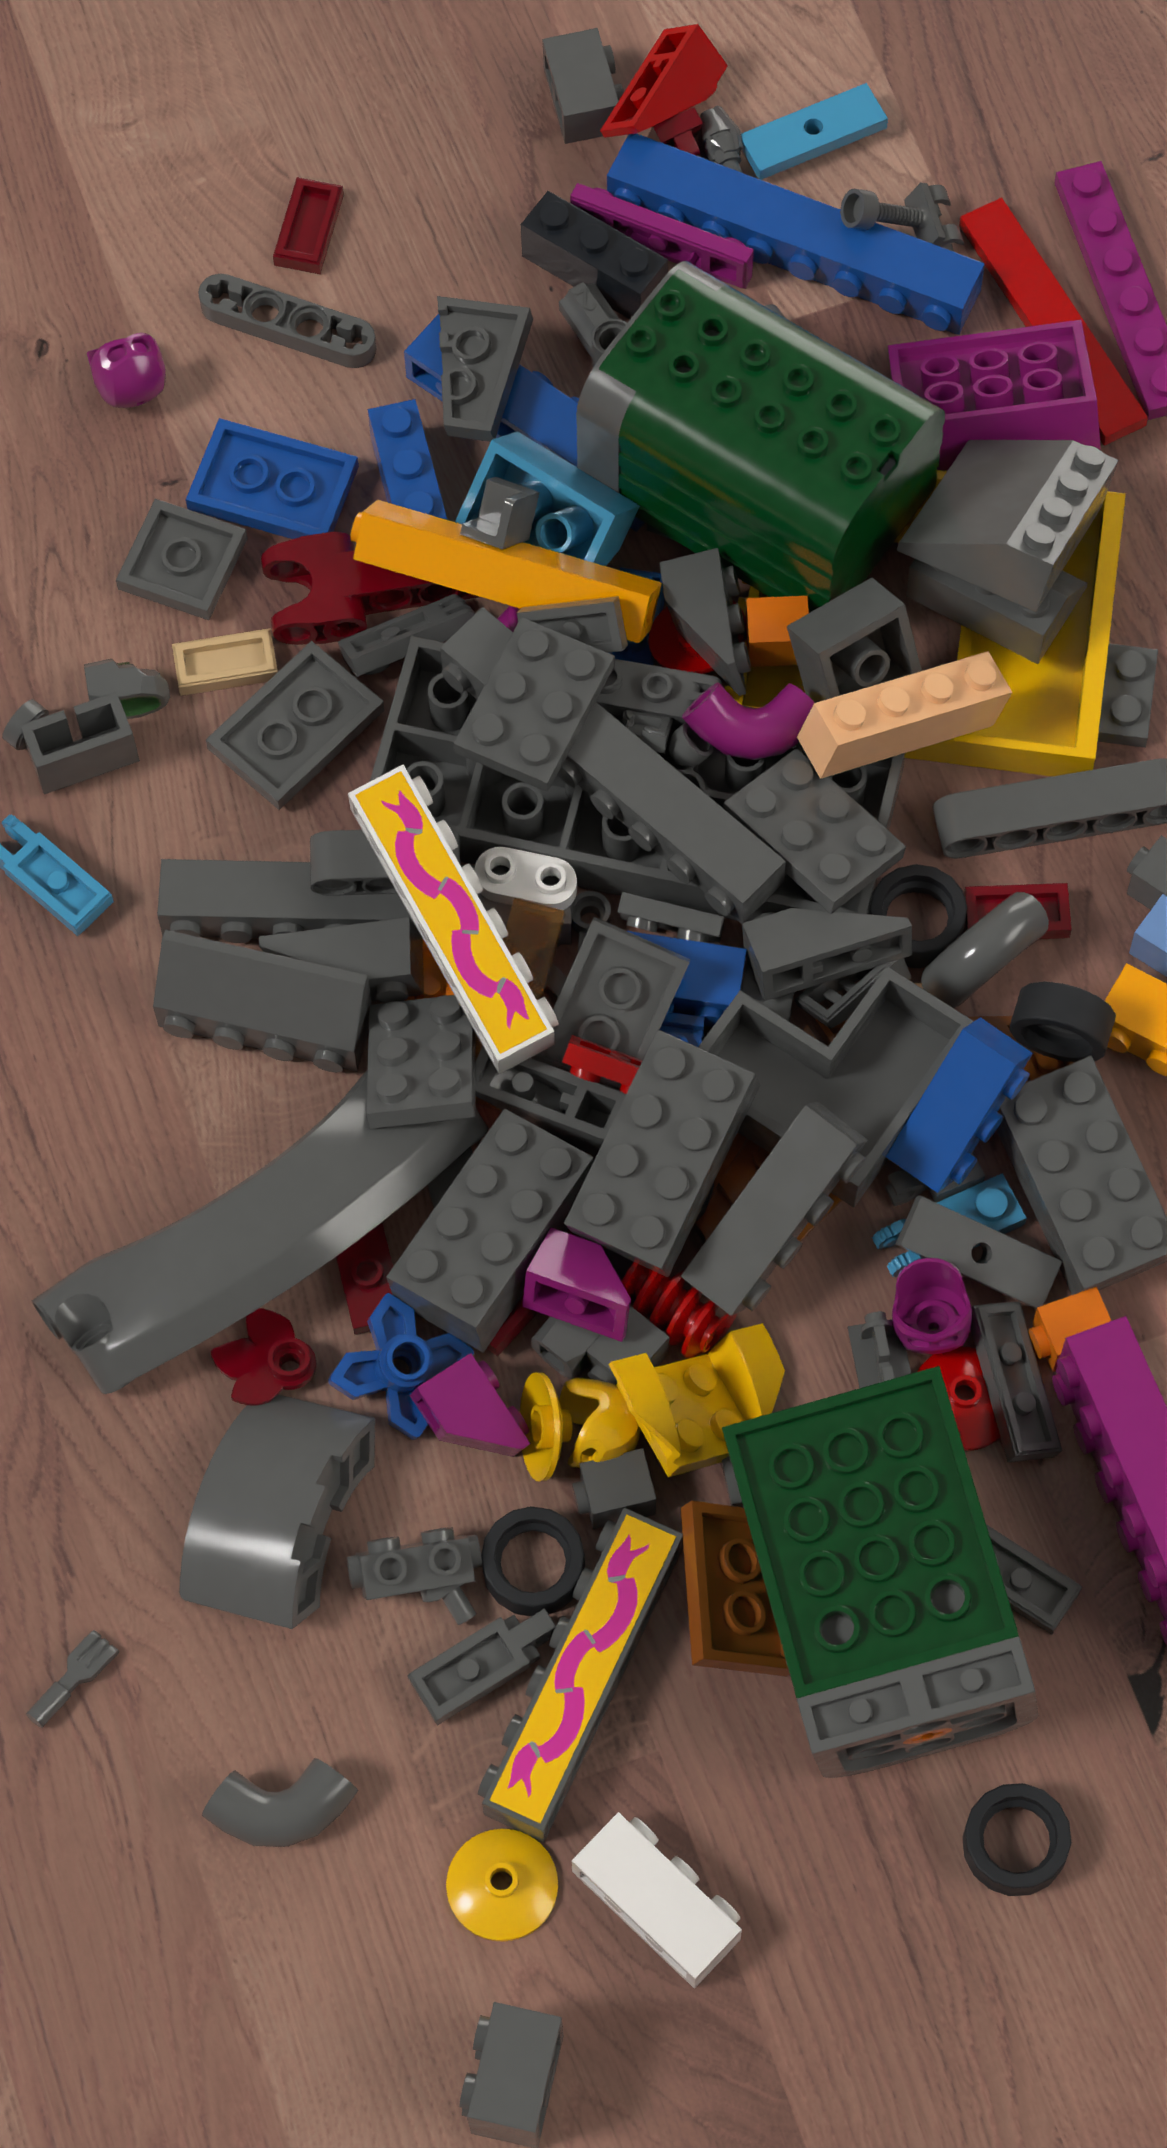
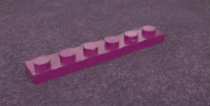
[1054,161,1167,421]

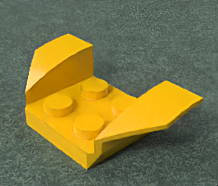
[608,1323,785,1478]

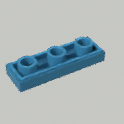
[741,83,888,180]

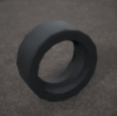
[869,864,967,969]
[1009,981,1116,1062]
[481,1506,585,1617]
[962,1783,1072,1896]

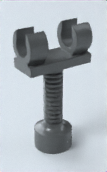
[840,182,964,252]

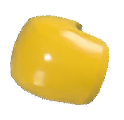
[559,1378,641,1468]

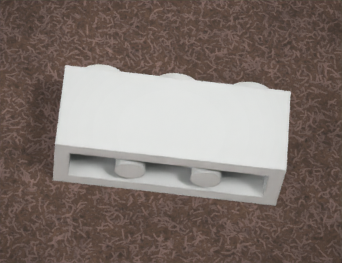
[572,1812,742,1989]

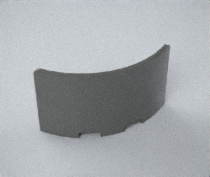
[179,1395,375,1629]

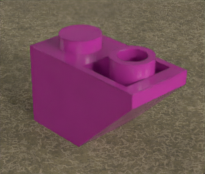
[410,1353,530,1457]

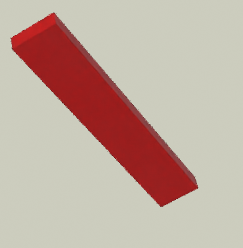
[959,197,1148,446]

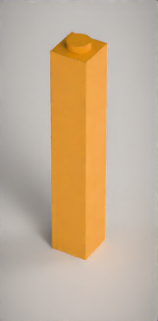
[351,500,662,643]

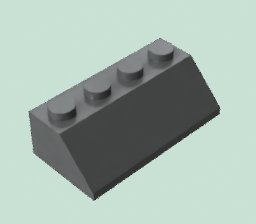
[153,930,372,1073]

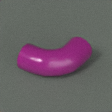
[682,682,814,760]

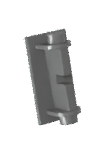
[847,1311,911,1388]

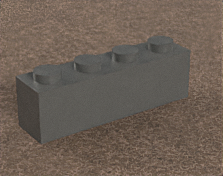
[681,1102,868,1316]

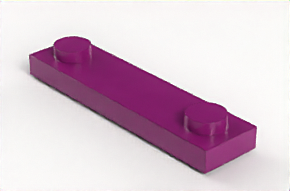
[570,183,754,289]

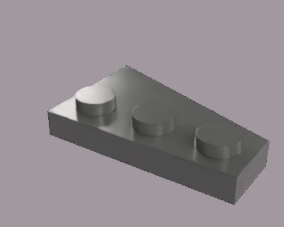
[437,296,533,442]

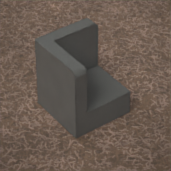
[460,477,540,549]

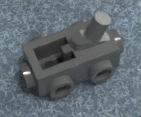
[347,1527,482,1625]

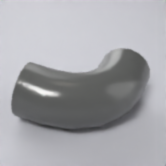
[921,892,1049,1008]
[202,1758,358,1847]

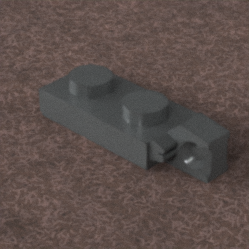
[407,1609,556,1726]

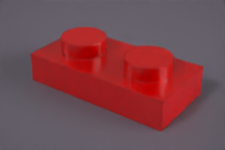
[562,1035,643,1094]

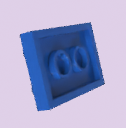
[186,418,359,539]

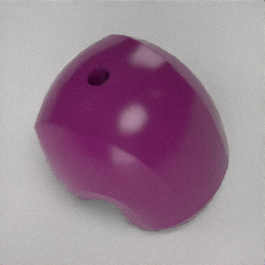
[87,332,166,408]
[892,1258,972,1354]

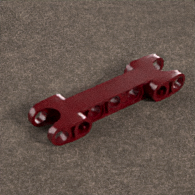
[261,532,609,645]

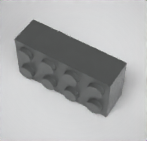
[564,1029,760,1277]
[996,1056,1167,1295]
[386,1108,594,1353]

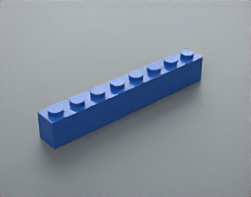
[607,133,985,335]

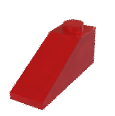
[600,24,728,138]

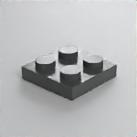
[116,499,248,620]

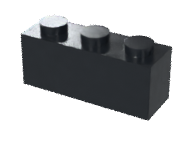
[520,191,668,319]

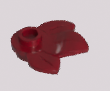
[211,1308,317,1406]

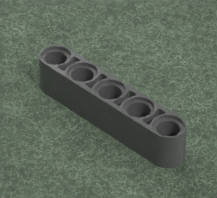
[932,758,1167,859]

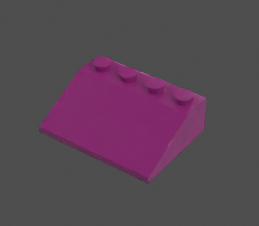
[888,320,1101,471]

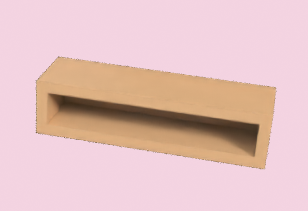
[797,651,1012,779]

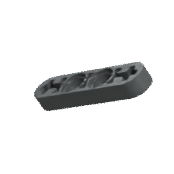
[198,273,377,368]

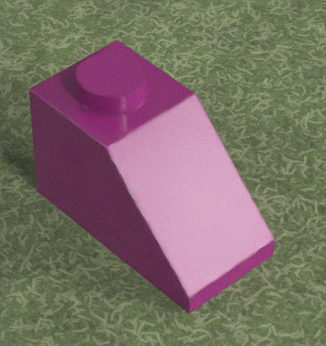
[522,1228,631,1342]

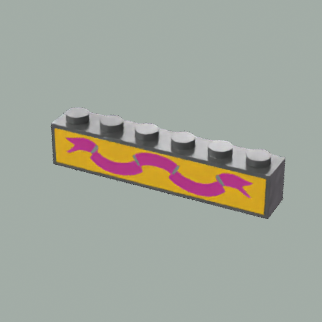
[478,1508,683,1843]

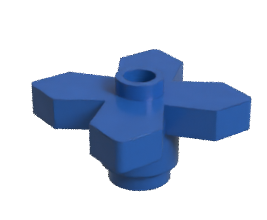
[328,1293,474,1440]

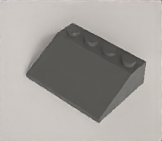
[897,440,1119,612]

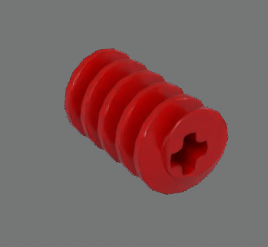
[621,1262,737,1359]

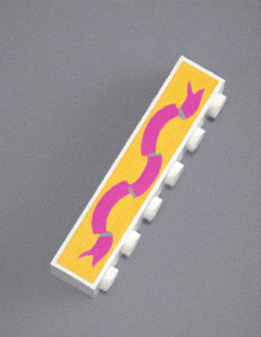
[348,765,559,1074]

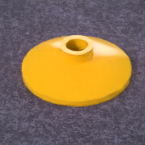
[520,1372,573,1481]
[446,1829,558,1942]

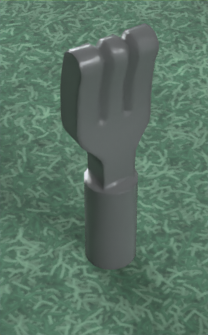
[26,1630,119,1728]

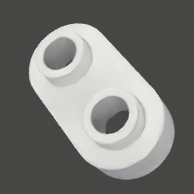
[475,847,577,913]

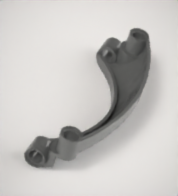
[31,1071,489,1394]

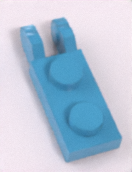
[0,814,114,936]
[872,1173,1027,1278]

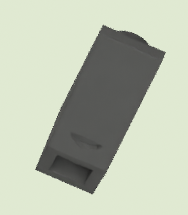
[660,548,752,696]

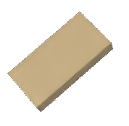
[172,628,278,696]

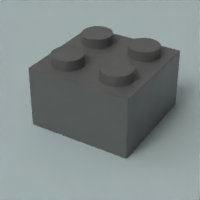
[787,577,922,703]
[459,2002,564,2148]

